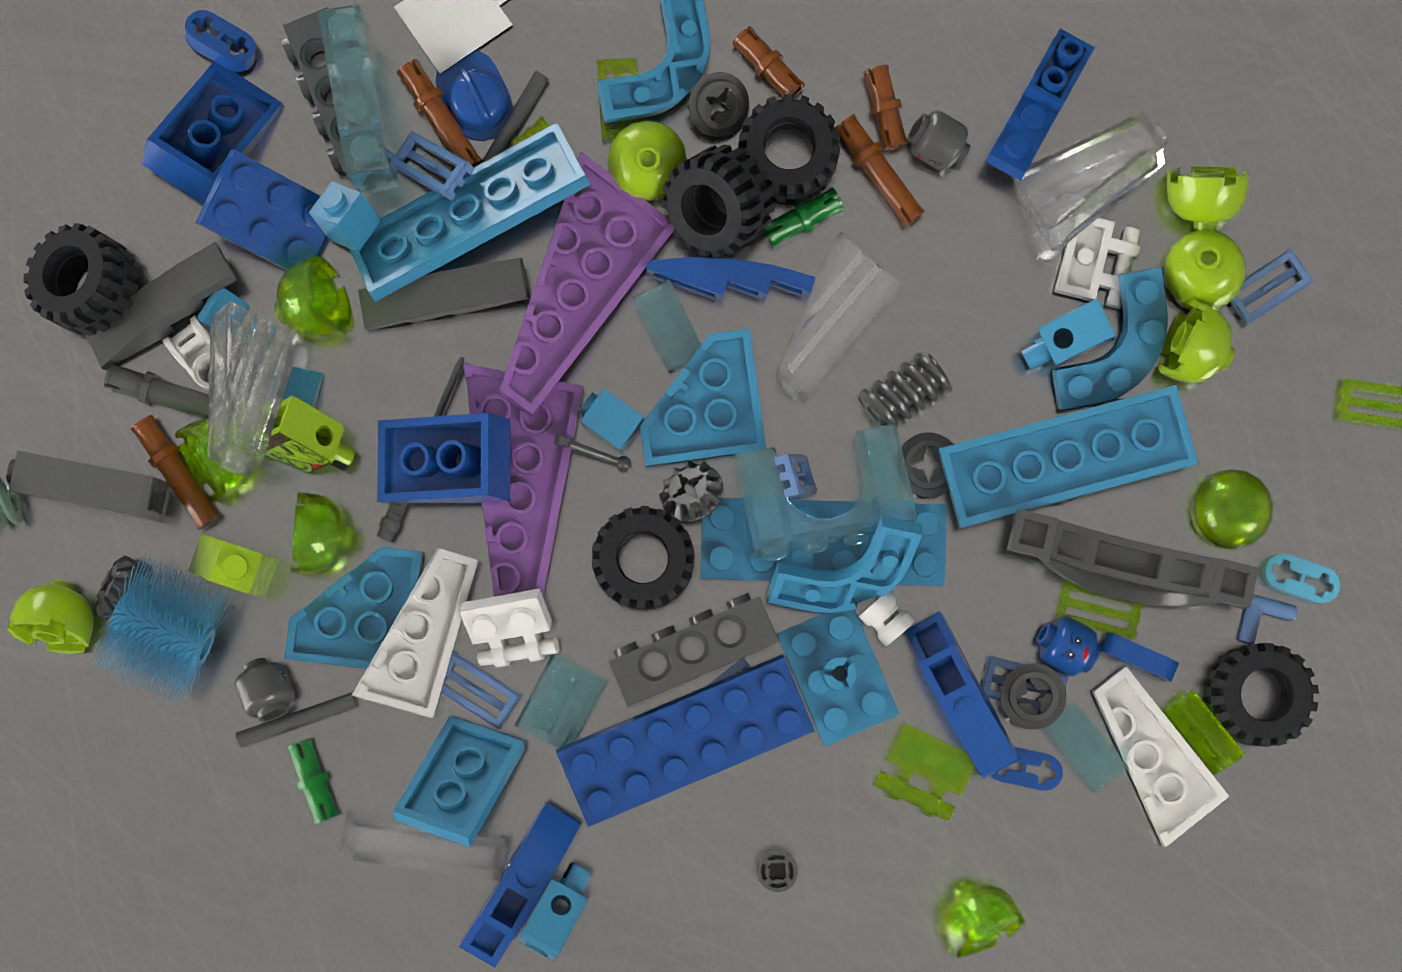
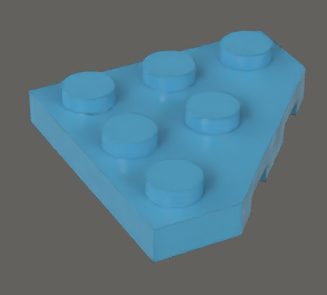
[640,328,766,466]
[284,547,424,669]

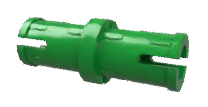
[764,187,845,247]
[286,738,339,824]

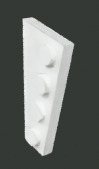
[351,548,478,718]
[1092,666,1230,848]

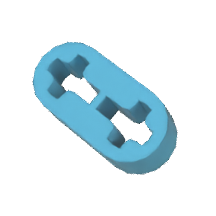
[1261,553,1341,604]

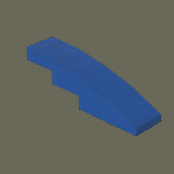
[646,257,816,301]

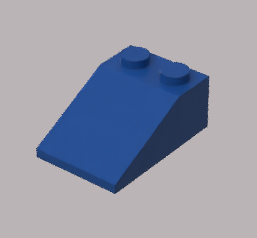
[142,61,283,204]
[377,413,510,503]

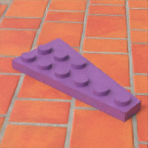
[498,152,675,417]
[463,363,584,597]

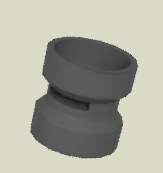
[756,848,798,892]

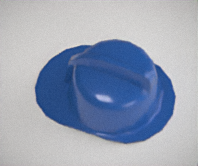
[435,50,513,141]

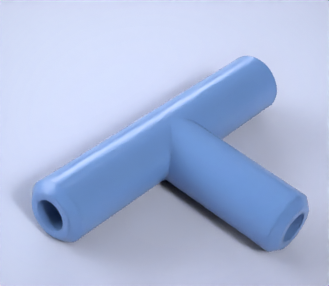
[1239,594,1298,644]

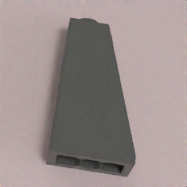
[6,451,170,523]

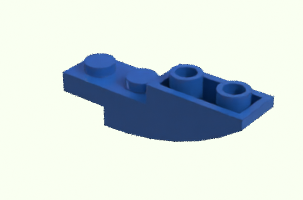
[985,28,1095,181]
[904,611,1020,779]
[459,802,581,968]

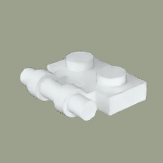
[1054,212,1141,309]
[459,588,559,668]

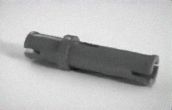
[104,363,229,425]

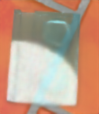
[514,654,607,748]

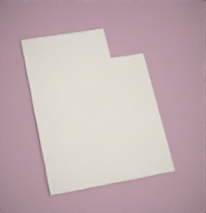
[394,0,513,73]

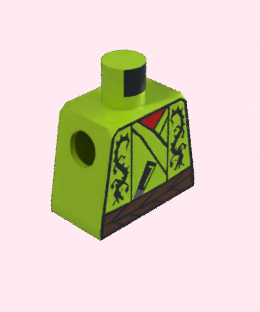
[248,396,355,473]

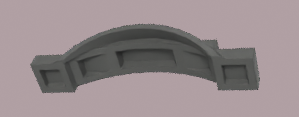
[1007,509,1259,608]

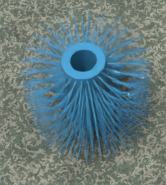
[92,555,231,704]

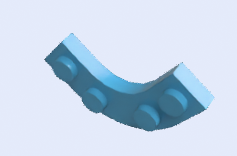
[597,0,710,123]
[1052,267,1168,410]
[767,516,922,613]

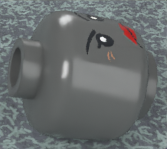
[908,110,971,171]
[235,658,295,722]

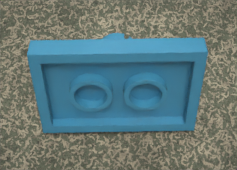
[776,609,900,747]
[393,716,525,847]

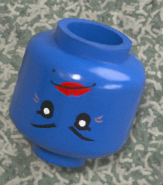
[1037,616,1101,676]

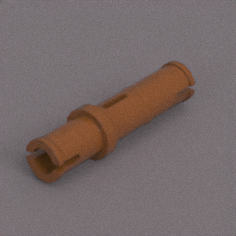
[396,59,483,167]
[835,114,925,227]
[130,415,221,530]

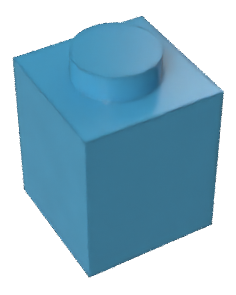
[309,181,382,252]
[579,388,644,453]

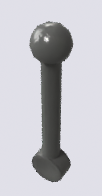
[554,435,631,472]

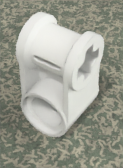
[162,316,236,395]

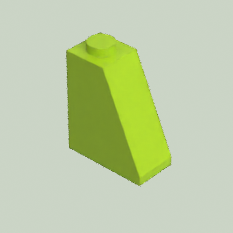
[188,533,279,598]

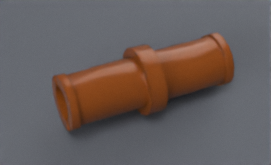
[732,26,805,99]
[863,65,908,150]

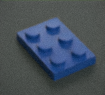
[195,150,326,279]

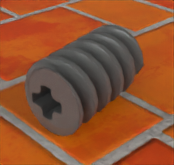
[860,352,953,433]

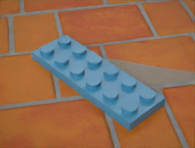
[349,122,591,302]
[938,385,1199,529]
[700,498,947,586]

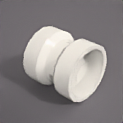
[858,592,916,647]

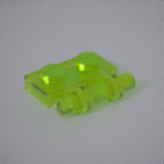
[874,722,975,821]

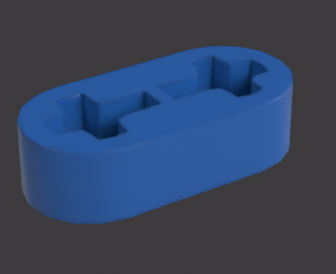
[185,10,256,72]
[1100,633,1179,682]
[990,747,1063,791]

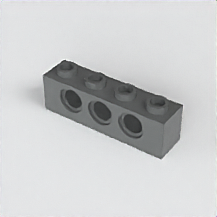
[281,7,392,180]
[608,593,779,707]

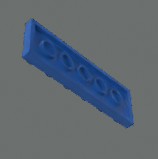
[556,654,815,827]

